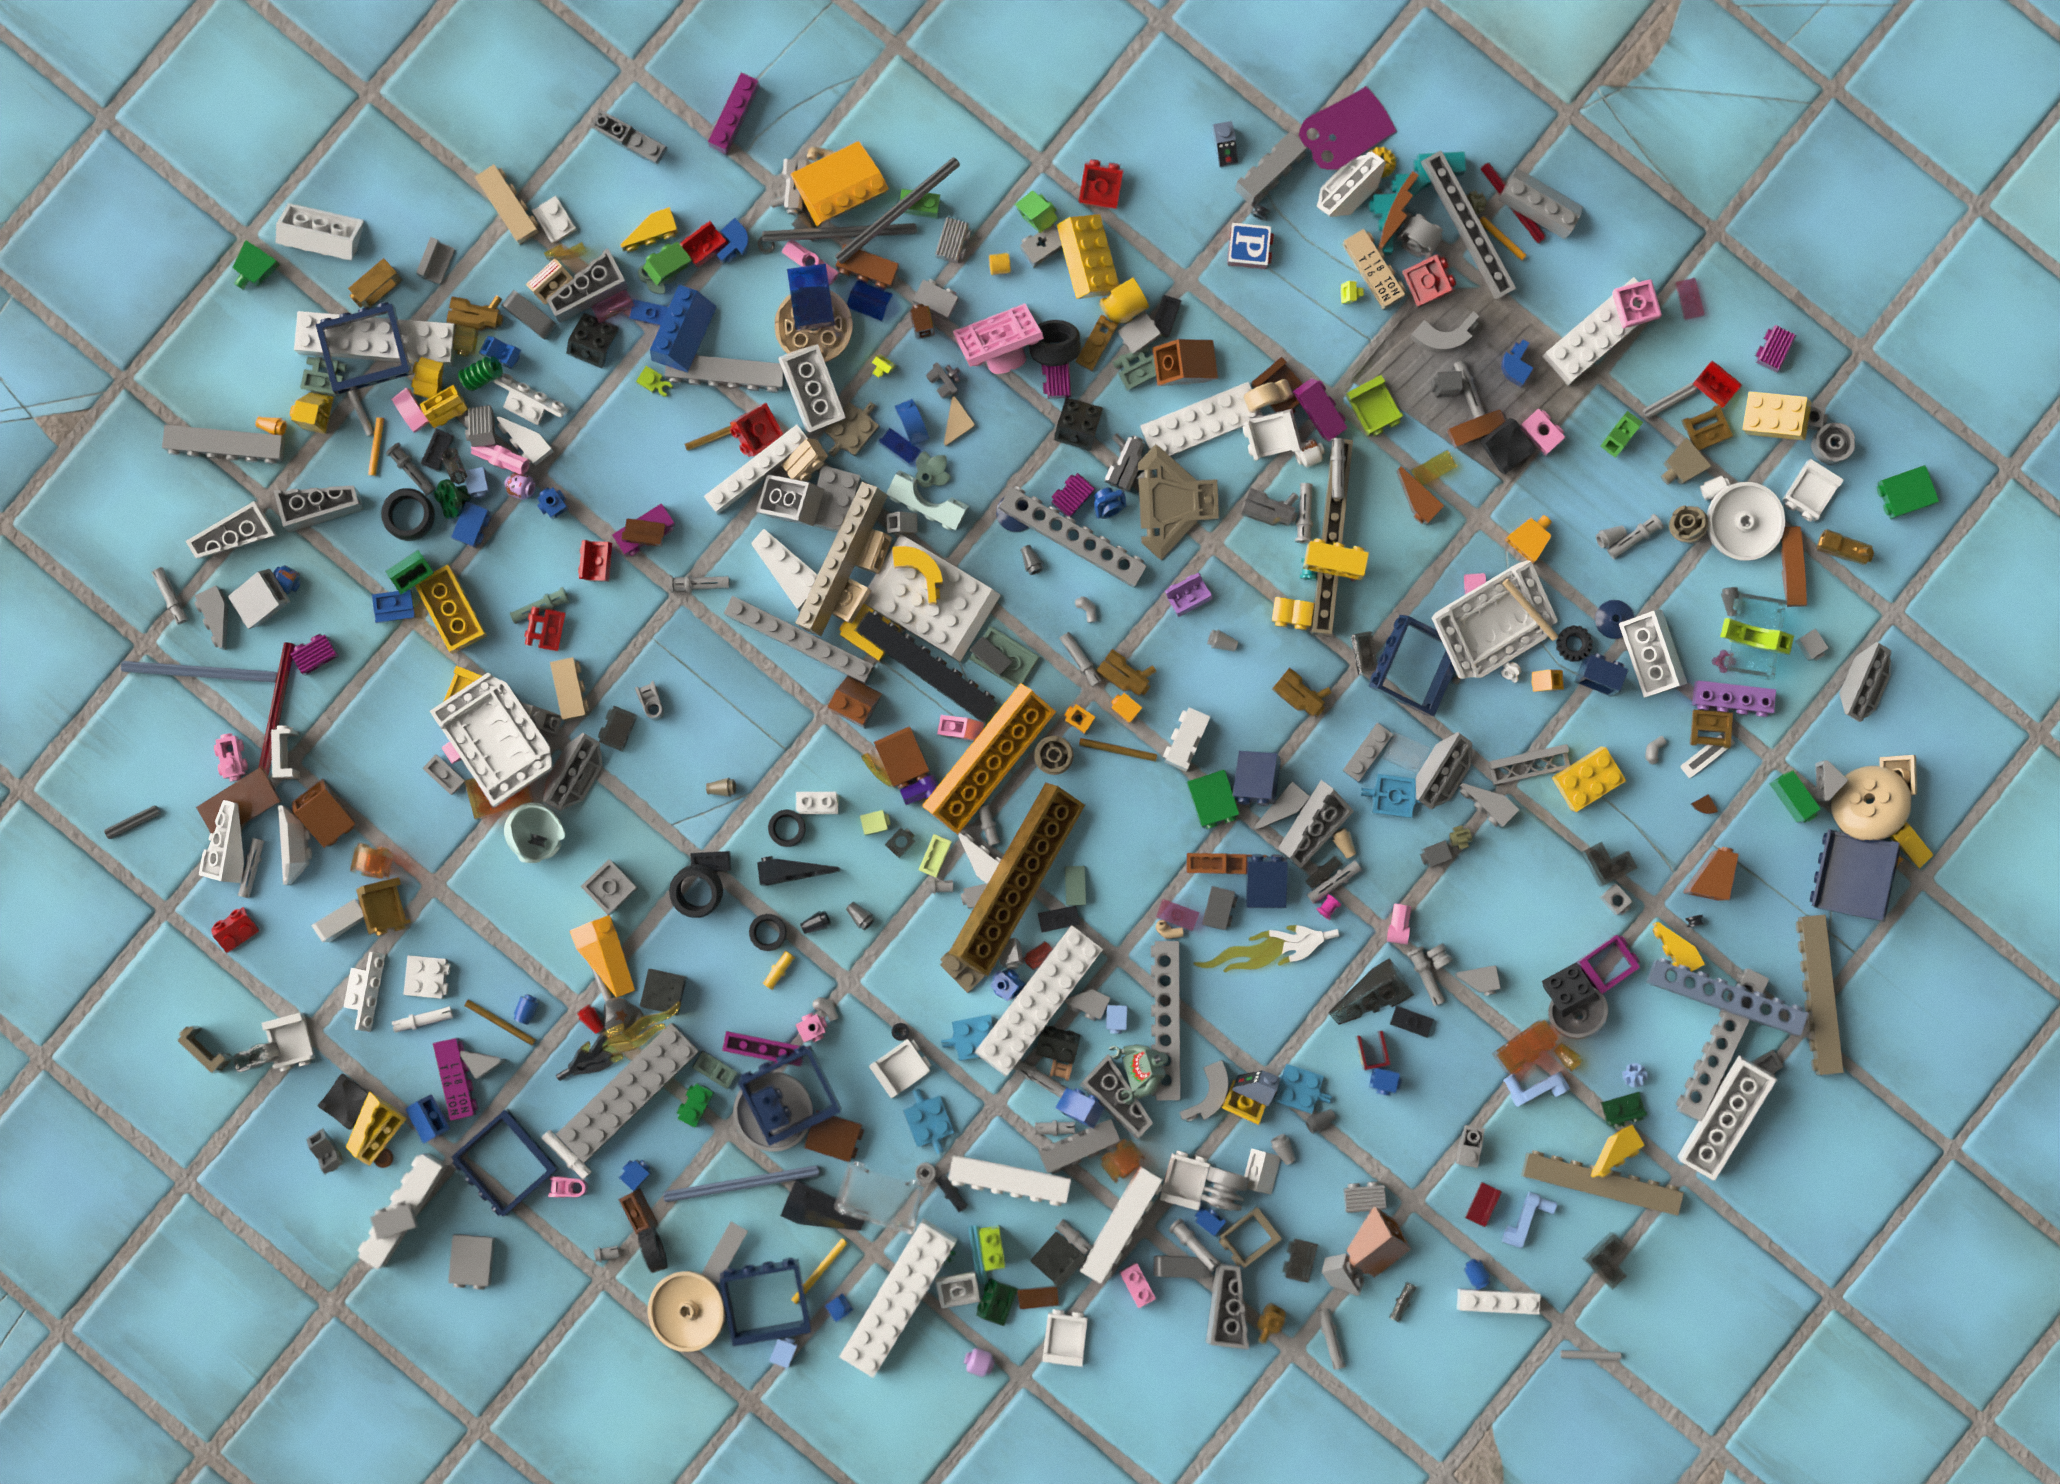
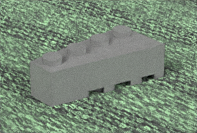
[1235,131,1307,206]
[547,248,628,323]
[1278,780,1354,869]
[1038,1118,1120,1174]
[1206,1263,1249,1350]

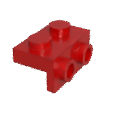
[680,221,728,268]
[1692,361,1742,409]
[578,540,612,582]
[211,907,259,953]

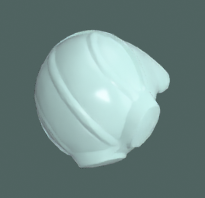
[504,802,566,863]

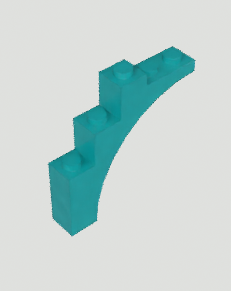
[1369,151,1466,256]

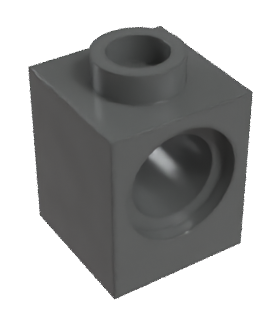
[1420,840,1453,868]

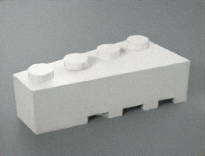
[751,529,817,611]

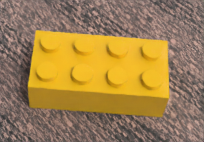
[1057,214,1119,299]
[415,565,487,654]

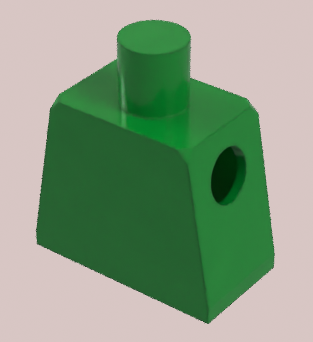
[232,240,280,290]

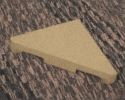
[944,396,975,446]

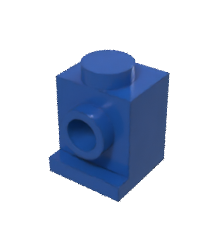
[1194,1206,1226,1237]
[825,1293,854,1322]

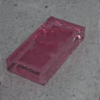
[1675,277,1705,320]
[591,289,634,323]
[1156,899,1200,931]

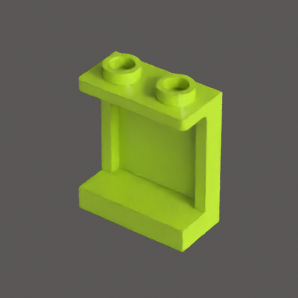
[1346,374,1403,437]
[979,1225,1005,1271]

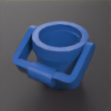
[1094,487,1127,519]

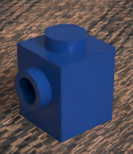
[619,1159,651,1191]

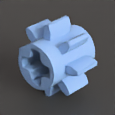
[1622,1063,1648,1088]

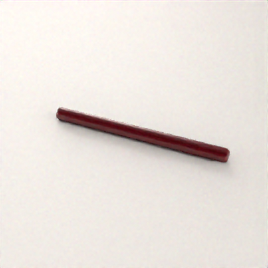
[258,642,295,776]

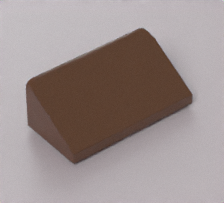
[618,1189,658,1235]
[1018,1286,1059,1309]

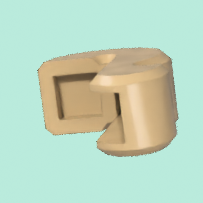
[1243,379,1293,413]

